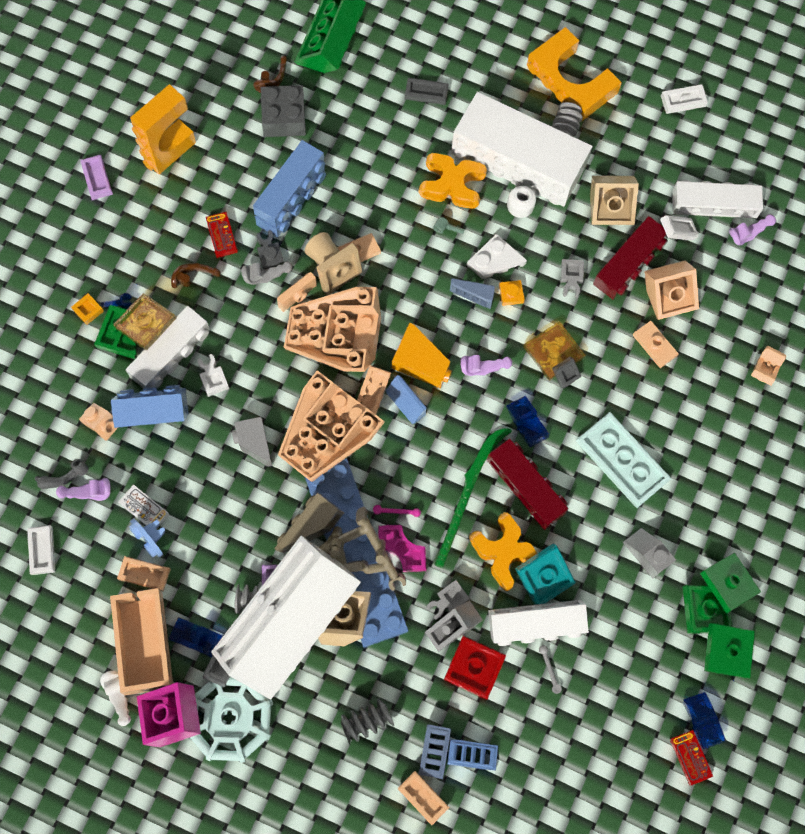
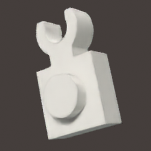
[198,354,229,397]

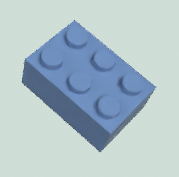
[111,385,189,428]

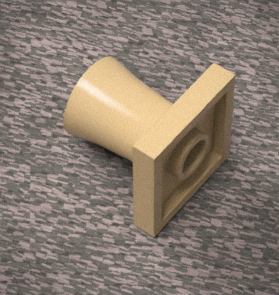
[305,232,363,296]

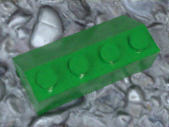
[294,0,366,73]

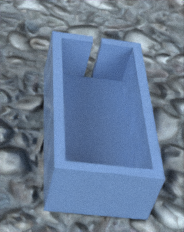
[253,140,326,238]

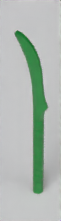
[435,428,512,568]

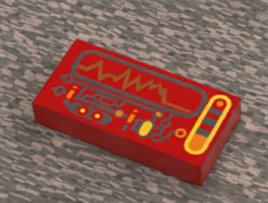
[206,212,238,258]
[670,730,714,786]

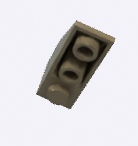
[274,493,344,553]

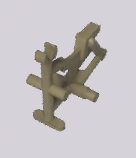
[319,507,406,591]

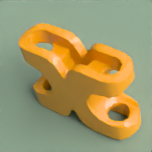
[418,153,487,209]
[469,512,538,591]

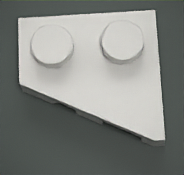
[467,234,527,279]

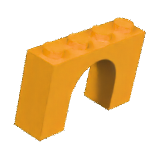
[527,27,622,121]
[130,84,196,175]

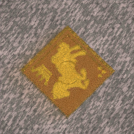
[114,293,177,351]
[523,321,586,381]

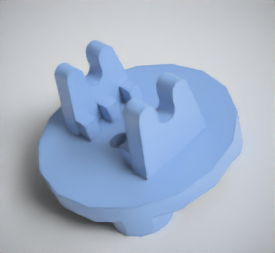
[129,518,165,558]

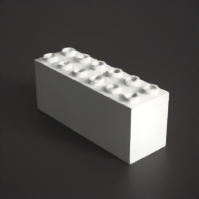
[451,92,593,207]
[211,536,361,700]

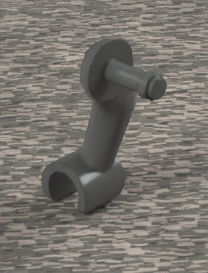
[35,459,88,489]

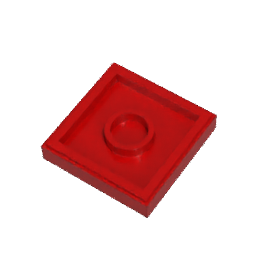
[444,636,506,700]

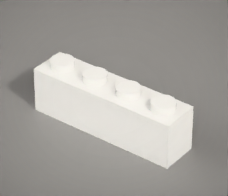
[672,180,763,218]
[126,306,210,388]
[488,600,588,646]

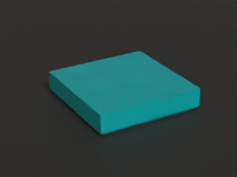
[515,543,576,605]

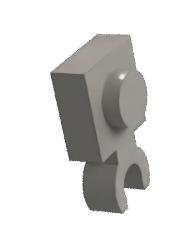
[560,259,584,298]
[426,580,471,620]

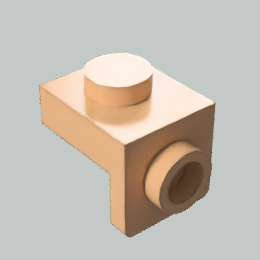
[751,346,786,385]
[79,402,118,440]

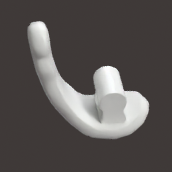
[100,670,131,726]

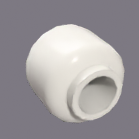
[507,186,536,218]

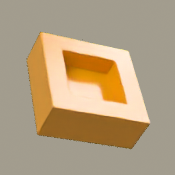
[499,280,524,306]
[71,294,104,325]

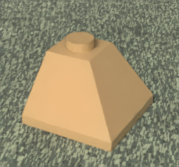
[318,591,371,646]

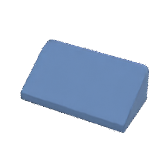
[386,375,426,424]

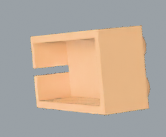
[110,588,173,696]

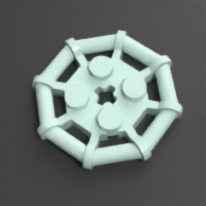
[190,676,273,763]

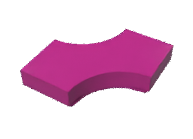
[378,525,426,572]

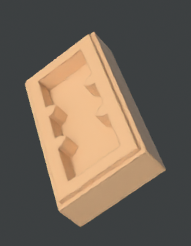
[337,233,381,262]
[277,272,317,312]
[633,321,678,369]
[357,365,392,415]
[117,556,171,592]
[397,771,450,825]

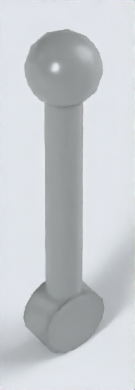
[539,645,562,694]

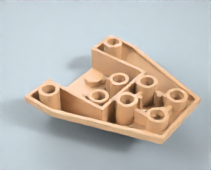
[284,287,381,372]
[278,371,385,482]

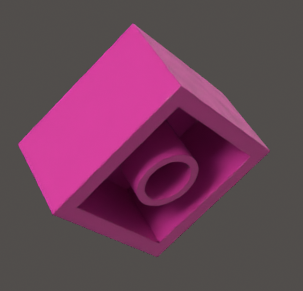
[137,682,201,747]

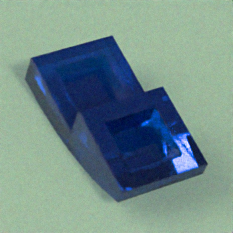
[506,395,549,447]
[168,617,223,657]
[683,692,726,750]

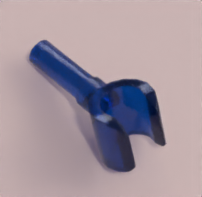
[101,293,132,310]

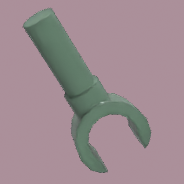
[433,217,465,234]

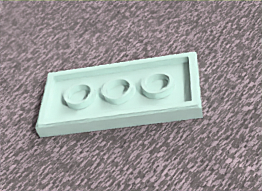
[576,412,672,508]

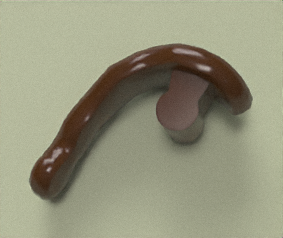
[253,55,287,93]
[171,263,221,288]

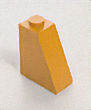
[392,323,452,388]

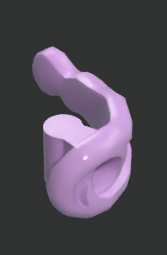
[729,214,776,245]
[461,355,512,376]
[56,478,110,501]

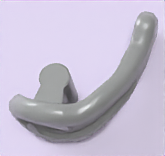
[241,261,292,285]

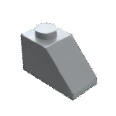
[232,417,272,467]
[623,528,676,579]
[425,601,483,652]

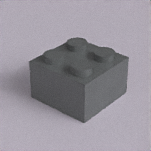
[261,85,306,137]

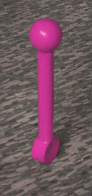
[373,505,421,517]

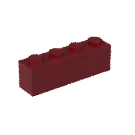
[593,216,668,300]
[487,438,569,530]

